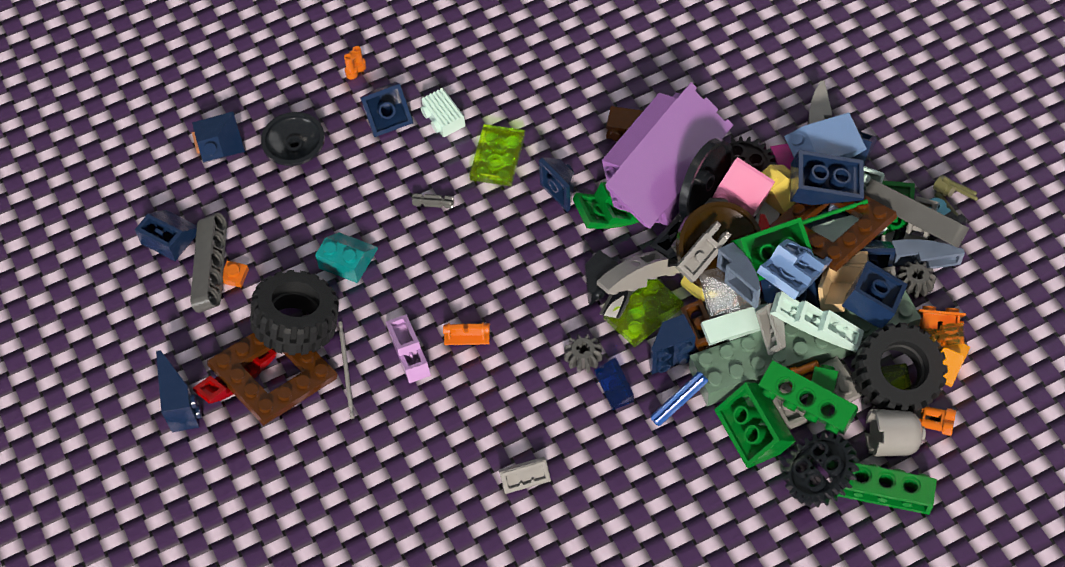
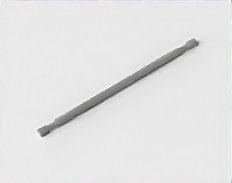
[338,321,355,419]

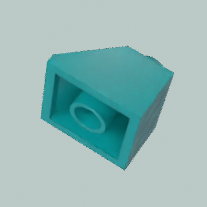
[315,232,378,283]

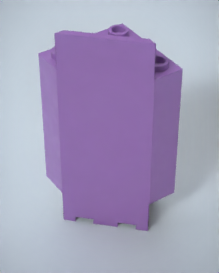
[602,82,733,228]

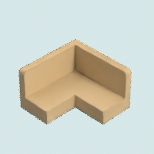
[818,264,865,312]

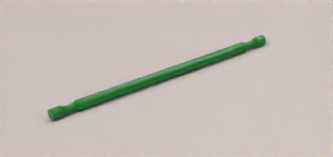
[802,199,868,224]

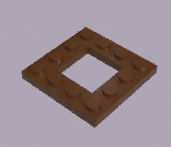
[770,195,897,272]
[207,333,337,426]

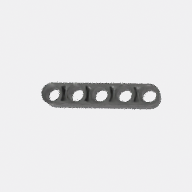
[864,178,969,248]
[190,212,227,313]

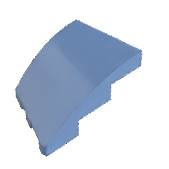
[756,239,832,300]

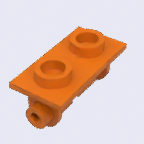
[917,306,966,332]
[443,322,490,345]

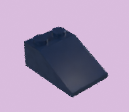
[790,150,864,205]
[156,350,202,433]

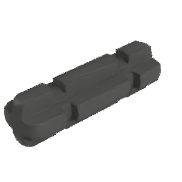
[412,193,454,209]

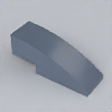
[891,239,965,269]
[717,242,761,308]

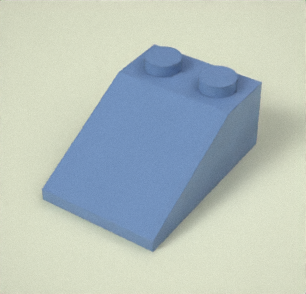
[784,112,867,158]

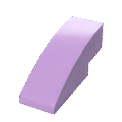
[385,314,431,383]

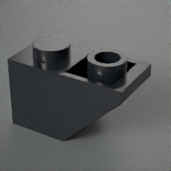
[585,250,619,305]

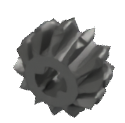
[897,260,936,299]
[564,334,602,373]

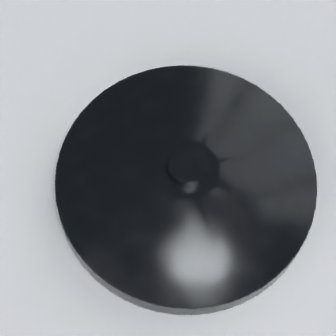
[679,138,734,220]

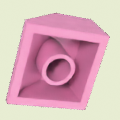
[713,157,775,217]

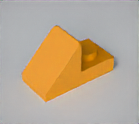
[941,338,970,387]

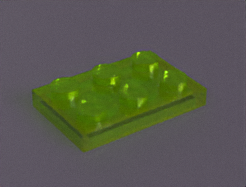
[469,124,525,187]
[604,278,684,347]

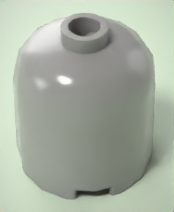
[865,409,926,456]

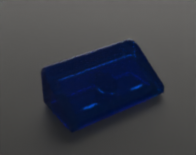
[594,357,634,410]

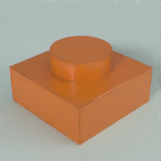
[222,261,249,288]

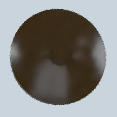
[676,201,761,293]

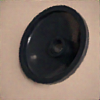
[261,112,325,166]

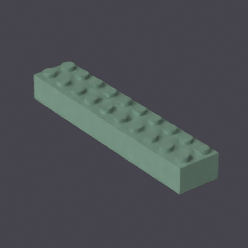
[689,290,921,406]

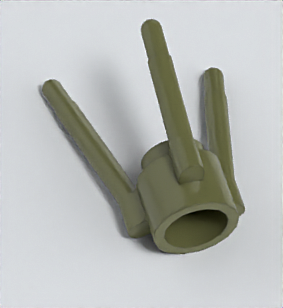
[933,175,978,216]

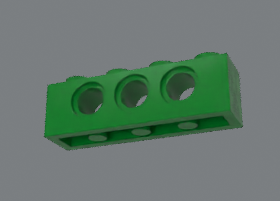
[758,360,858,435]
[837,463,937,515]

